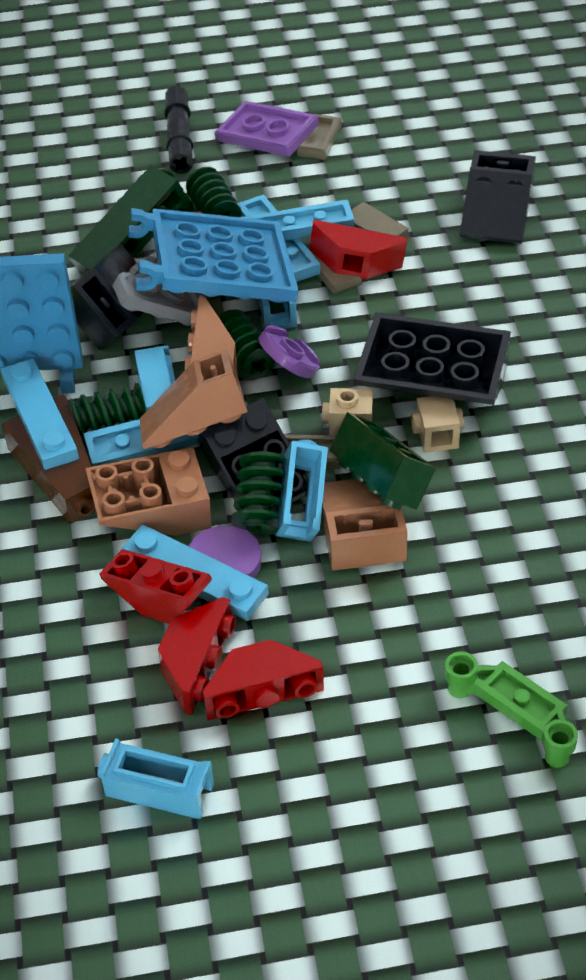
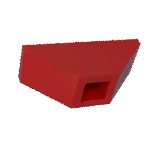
[309,219,408,280]
[99,549,212,624]
[158,597,236,715]
[203,639,324,721]

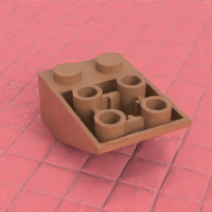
[185,295,238,378]
[140,349,248,449]
[85,447,212,536]
[321,479,407,571]

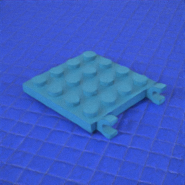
[128,208,299,303]
[0,253,83,394]

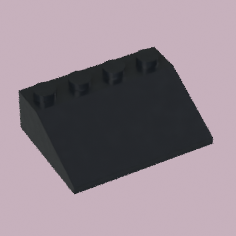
[353,313,511,405]

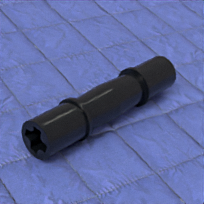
[165,86,193,174]

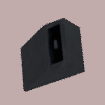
[460,150,536,244]
[70,243,144,350]
[197,398,308,512]

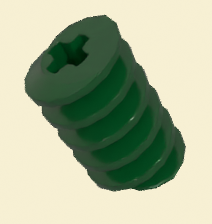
[186,167,242,217]
[218,309,276,380]
[70,383,146,440]
[231,451,287,534]

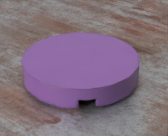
[258,325,320,378]
[189,526,262,578]

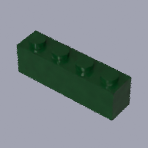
[68,165,187,275]
[329,412,436,510]

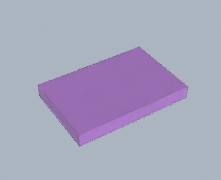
[214,101,319,157]

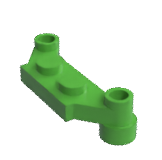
[445,652,578,768]

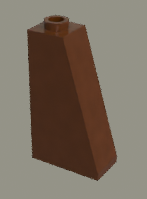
[2,394,96,524]

